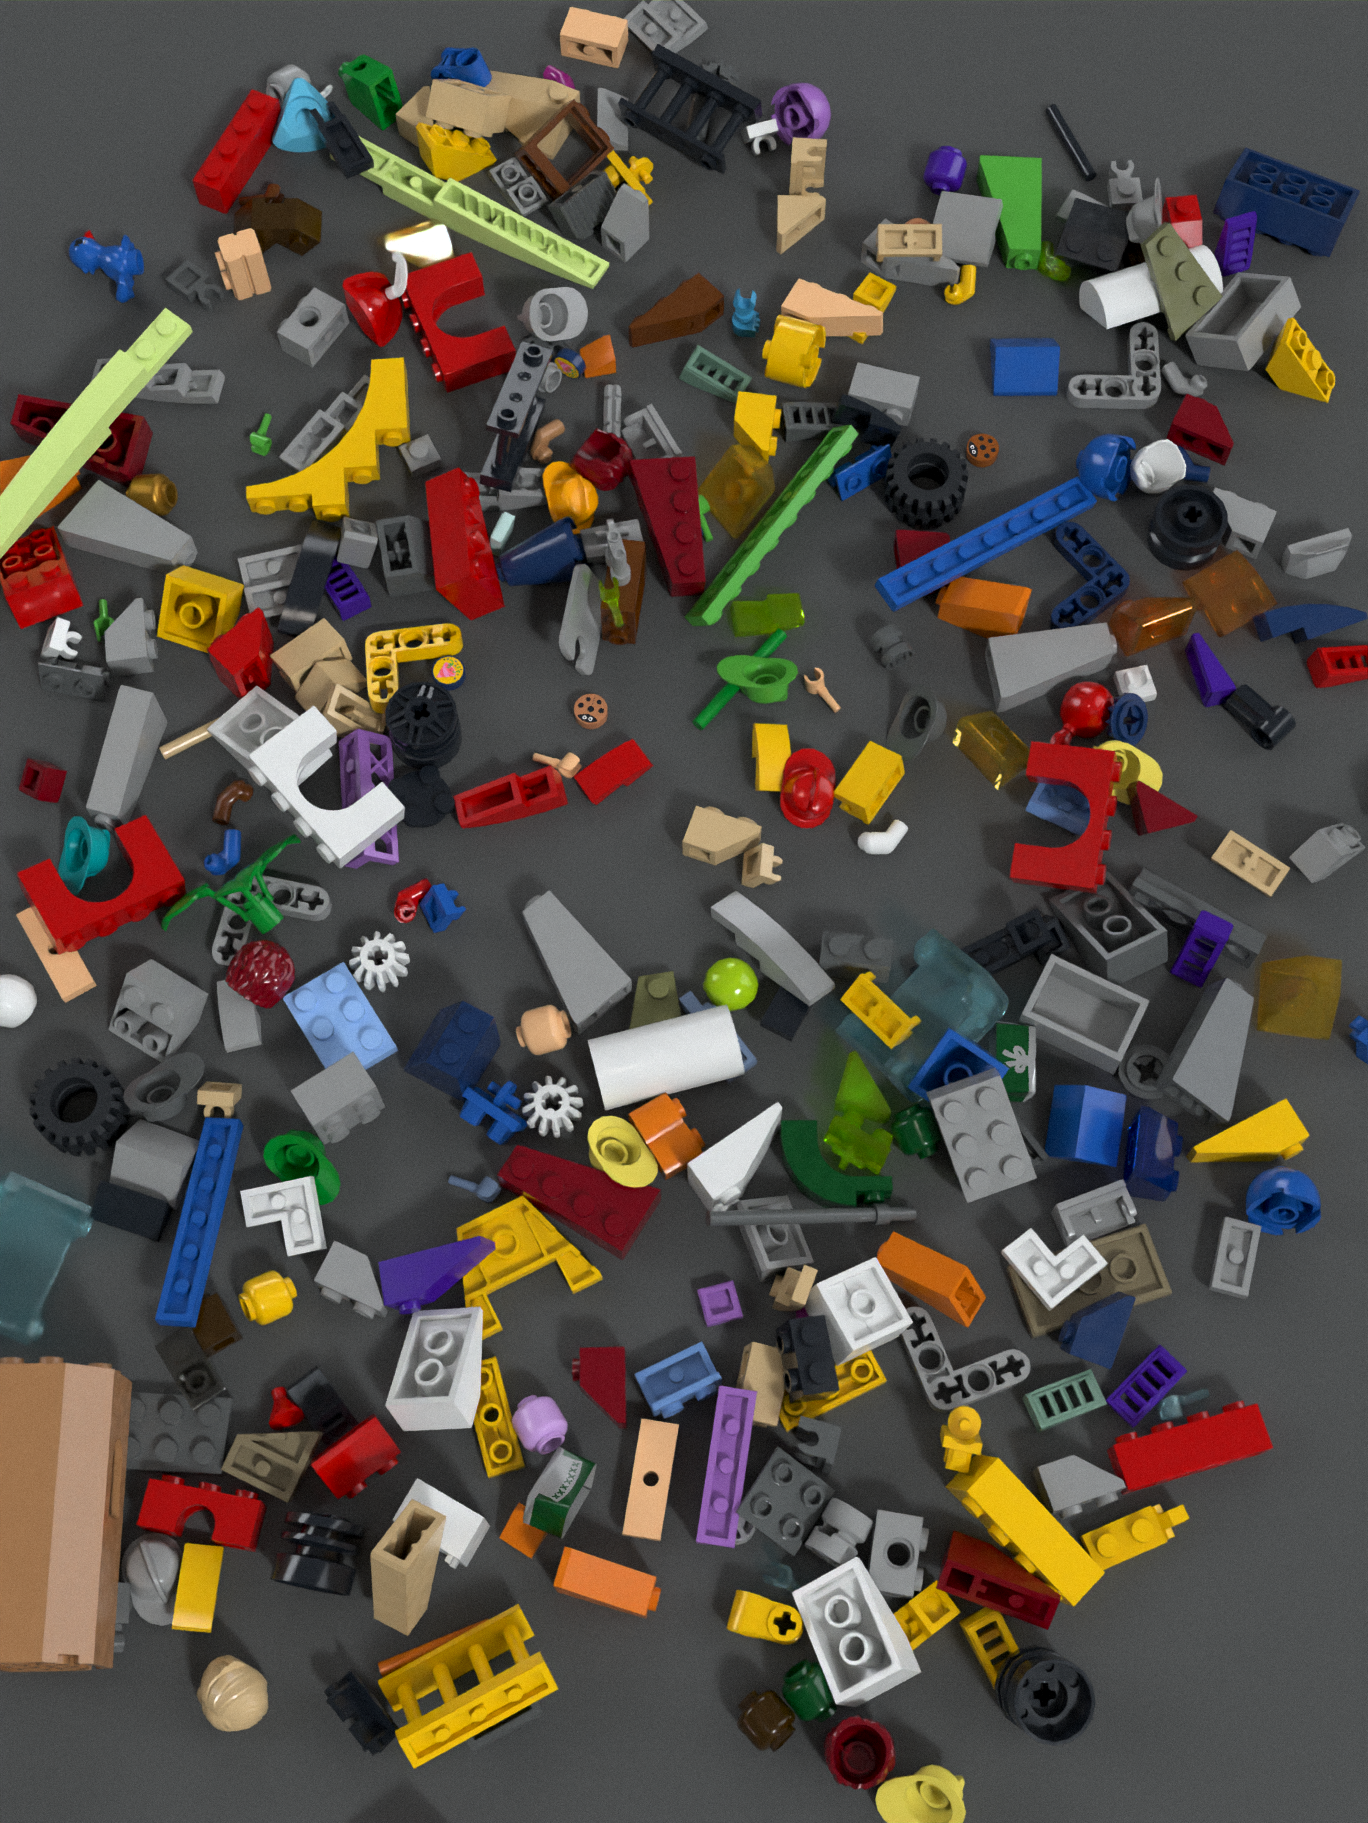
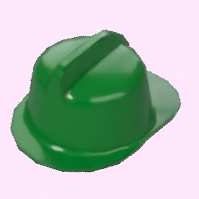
[263,1129,341,1205]

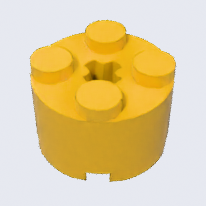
[762,315,826,388]

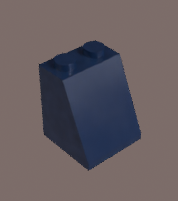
[403,1001,501,1103]

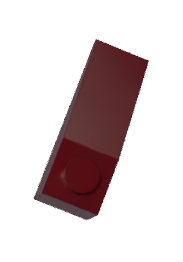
[936,1531,1061,1630]

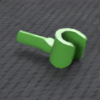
[250,414,272,456]
[698,495,713,542]
[94,599,114,641]

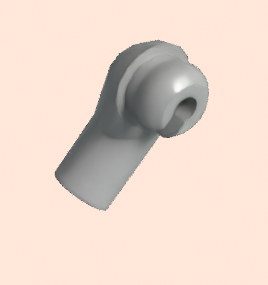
[1161,362,1207,397]

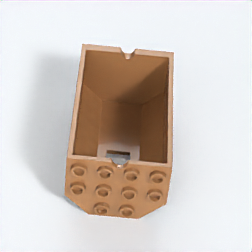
[0,1356,132,1672]

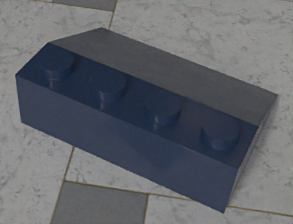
[1213,147,1360,257]

